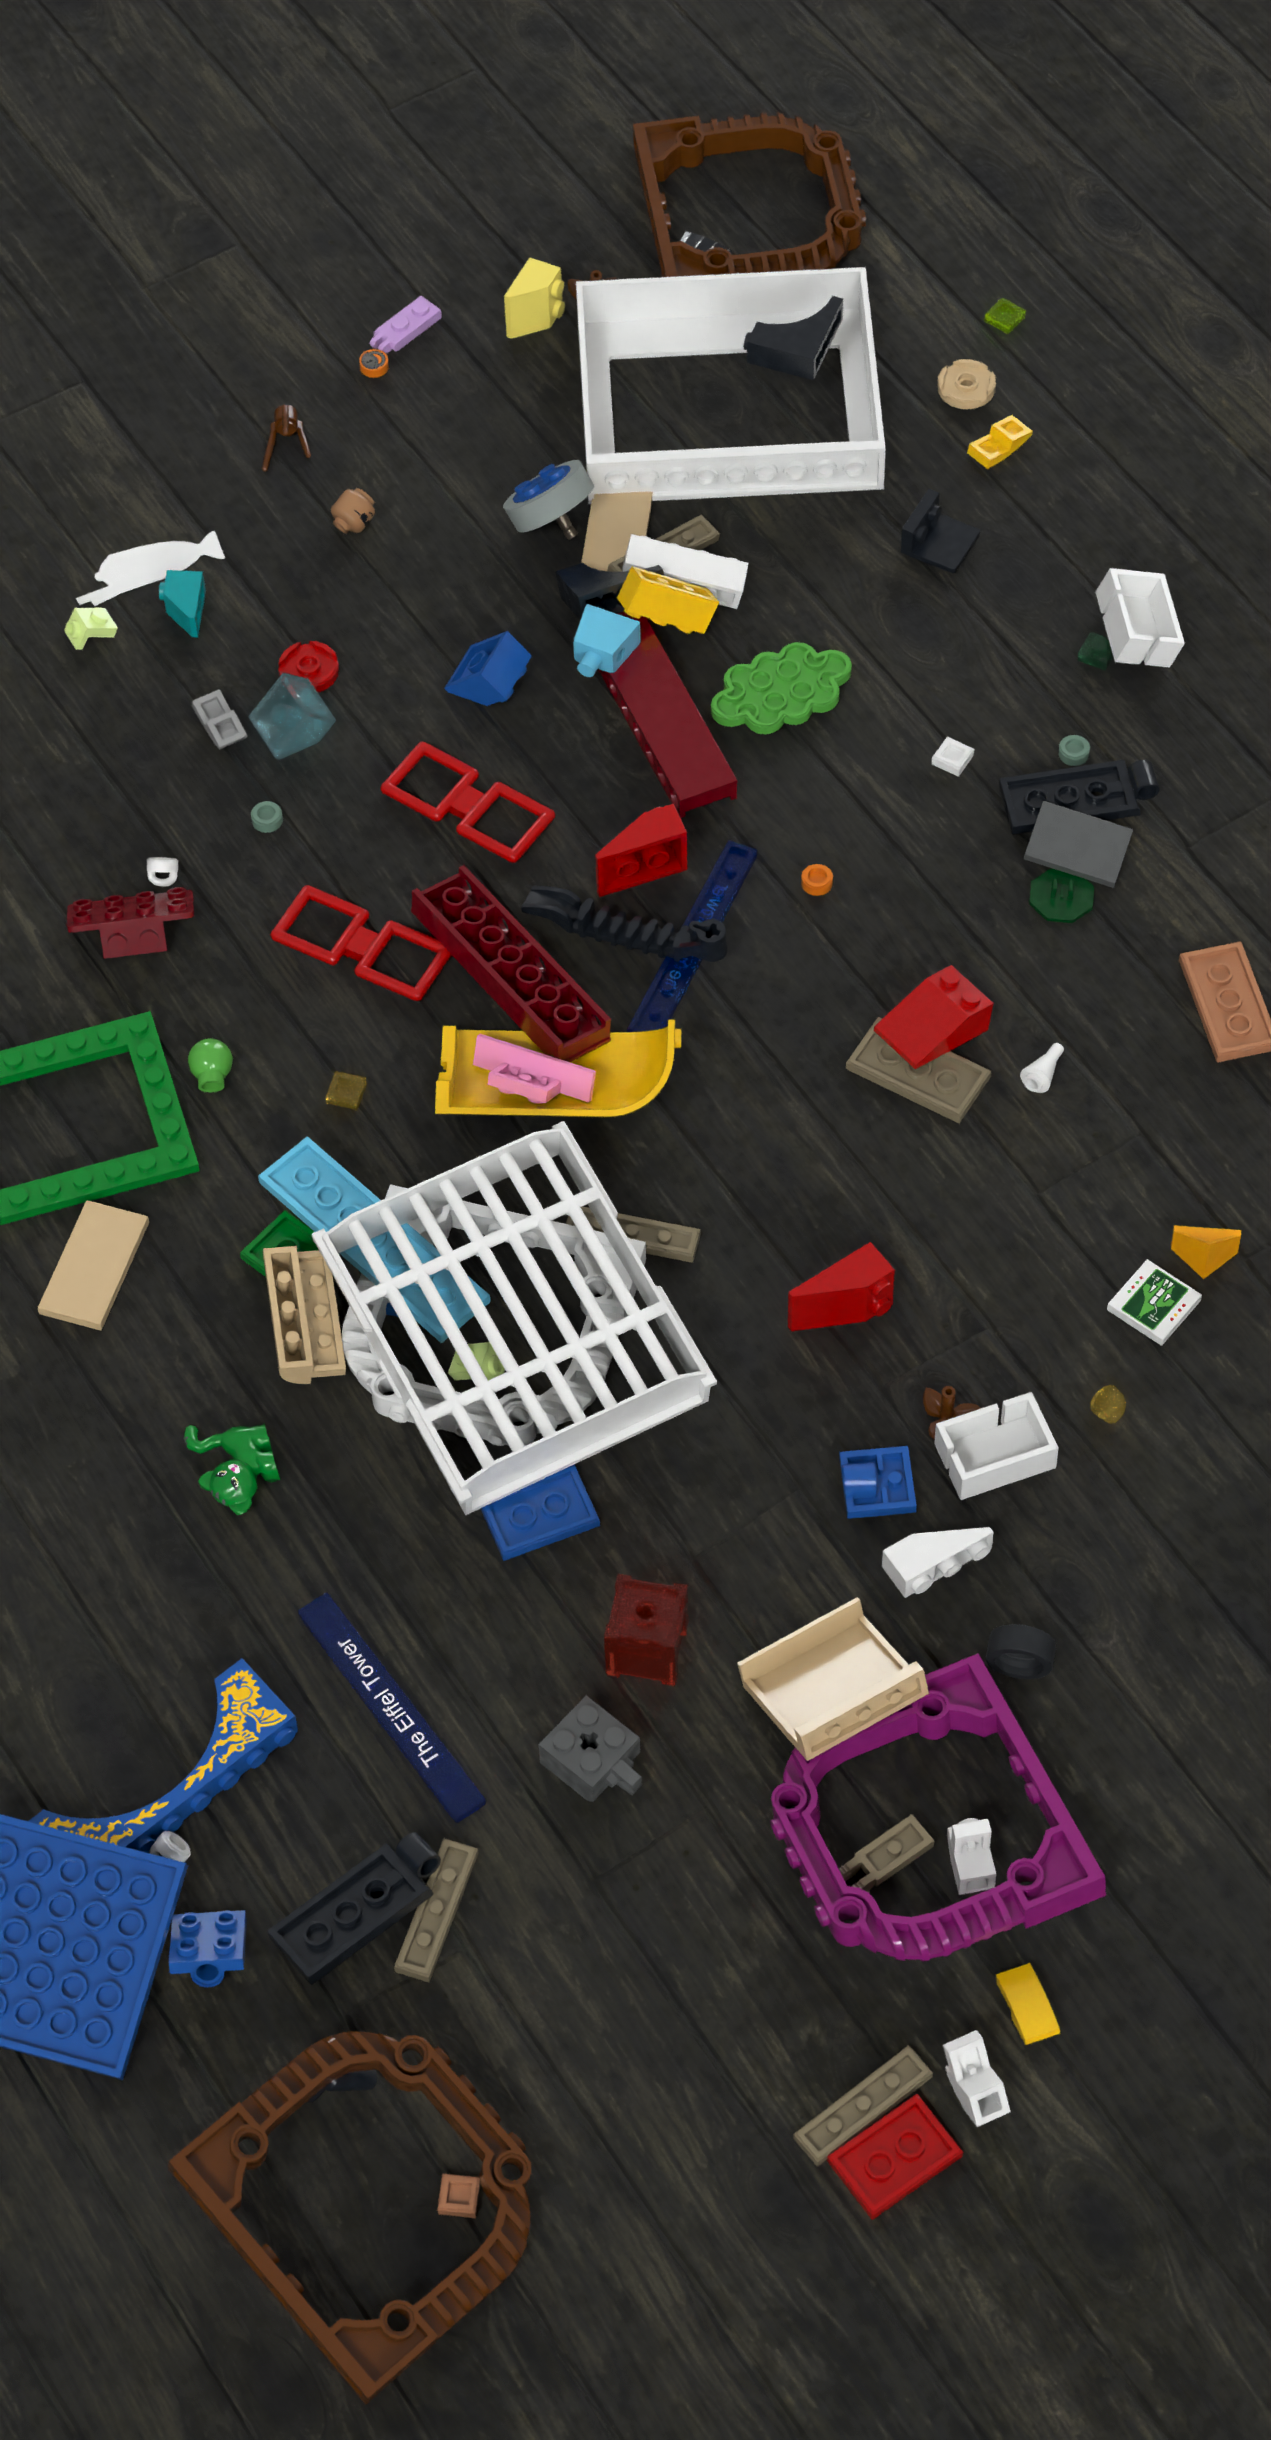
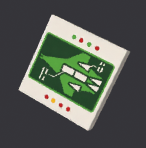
[1107,1259,1202,1346]

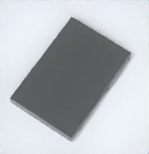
[1024,801,1133,888]

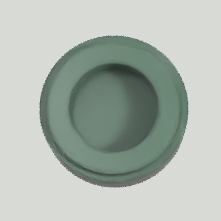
[1058,735,1090,766]
[251,801,283,833]

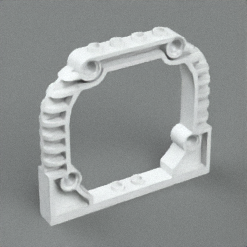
[342,1184,646,1446]

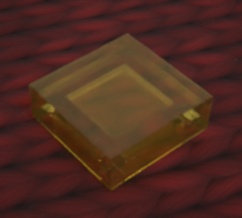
[326,1071,367,1110]

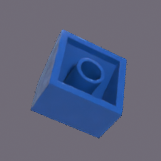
[444,631,532,706]

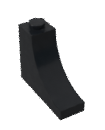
[743,296,843,380]
[555,562,664,620]

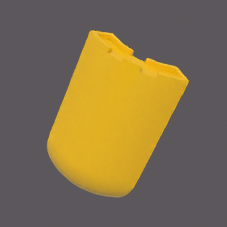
[435,1020,682,1117]

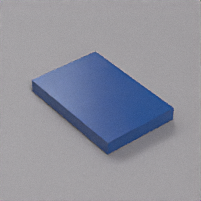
[480,1464,600,1561]

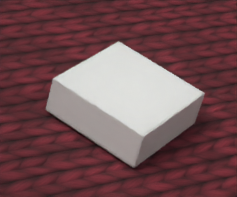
[932,737,974,777]

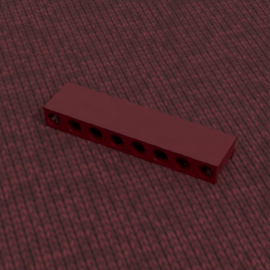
[598,611,737,818]
[411,865,611,1062]

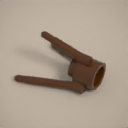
[262,405,311,472]

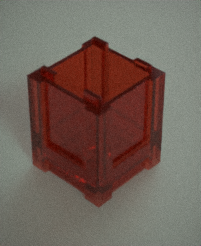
[604,1574,688,1686]

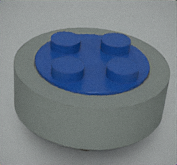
[503,460,594,540]

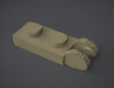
[839,1814,934,1892]

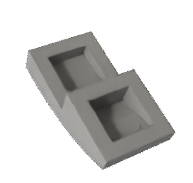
[192,689,247,750]

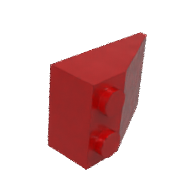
[595,804,687,897]
[874,965,994,1070]
[788,1242,895,1331]

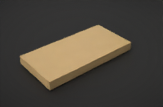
[582,491,653,571]
[38,1200,149,1331]

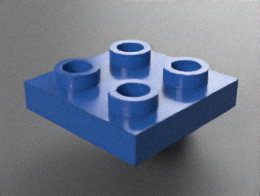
[839,1446,917,1519]
[169,1910,247,1987]

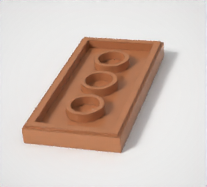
[1179,941,1271,1062]

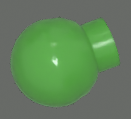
[188,1038,233,1093]

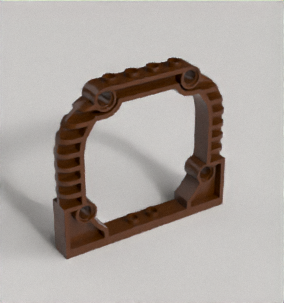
[633,112,866,277]
[168,2031,532,2404]

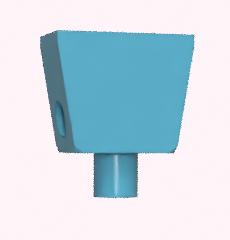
[574,604,641,677]

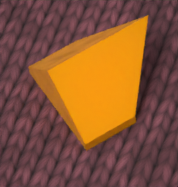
[1171,1226,1241,1279]

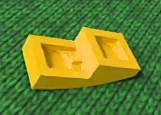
[967,415,1033,469]
[996,1963,1060,2045]

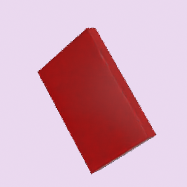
[827,2094,963,2220]

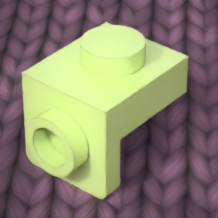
[65,607,118,650]
[448,1342,505,1380]

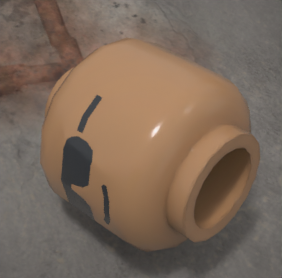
[331,488,375,534]

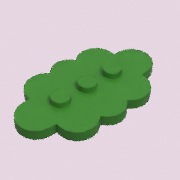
[711,642,852,734]

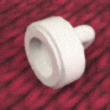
[147,857,178,887]
[150,1831,191,1862]

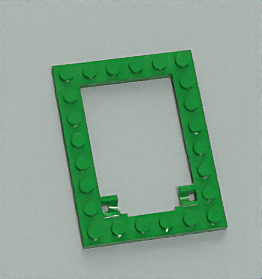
[0,1011,200,1225]

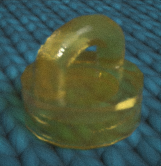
[1090,1385,1126,1424]

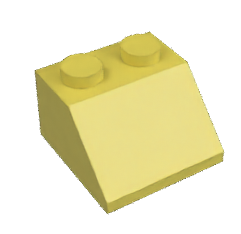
[504,258,565,339]

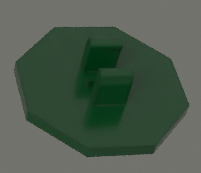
[1029,868,1094,923]

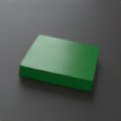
[240,1210,319,1277]

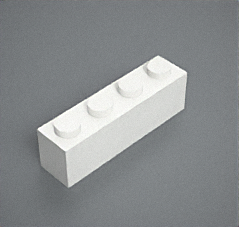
[622,534,748,609]

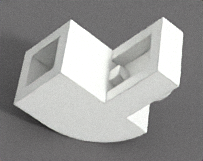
[947,1818,996,1895]
[943,2030,1011,2127]

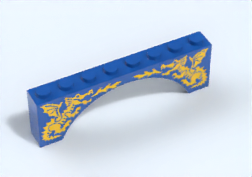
[28,1658,298,1853]

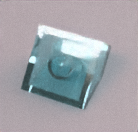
[249,672,336,760]

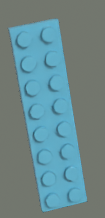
[258,1136,491,1343]

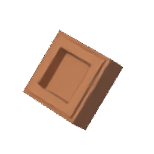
[438,2174,481,2218]

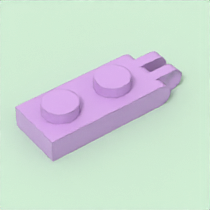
[370,296,442,354]

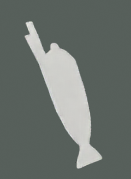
[76,531,225,606]

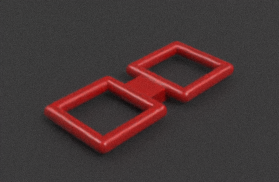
[380,741,555,863]
[271,885,451,1001]

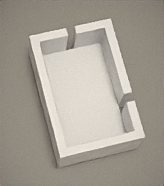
[1095,568,1185,667]
[934,1392,1059,1500]

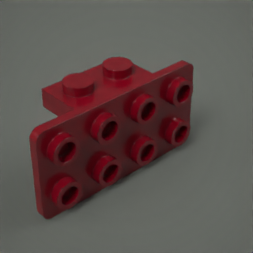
[67,887,194,959]

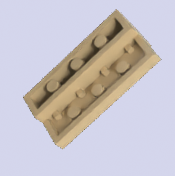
[263,1246,346,1384]

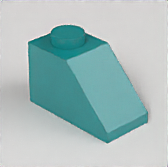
[159,570,206,638]

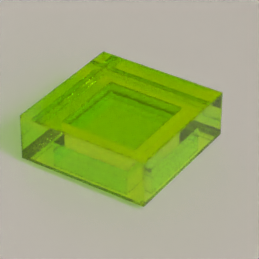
[985,297,1026,334]

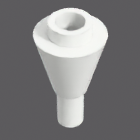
[1020,1043,1064,1093]

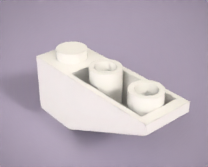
[882,1527,994,1598]

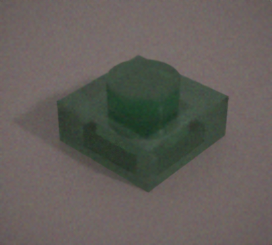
[1078,632,1113,671]

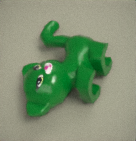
[184,1424,280,1515]

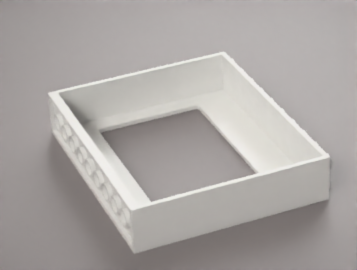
[576,267,885,504]

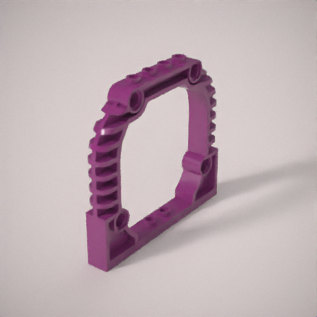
[770,1654,1106,1961]

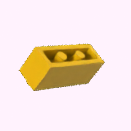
[617,566,719,634]

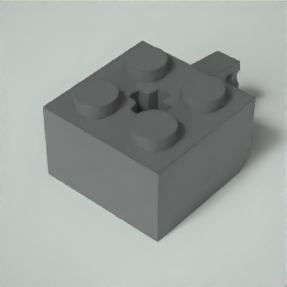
[538,1696,642,1802]

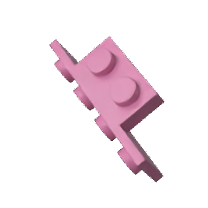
[473,1034,596,1104]

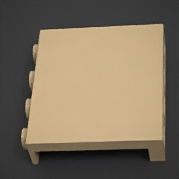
[737,1597,929,1761]

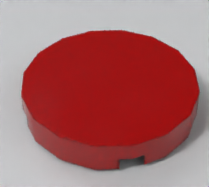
[278,641,339,694]

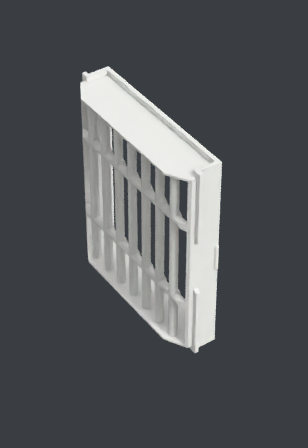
[312,1121,717,1515]

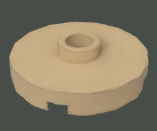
[938,359,996,409]

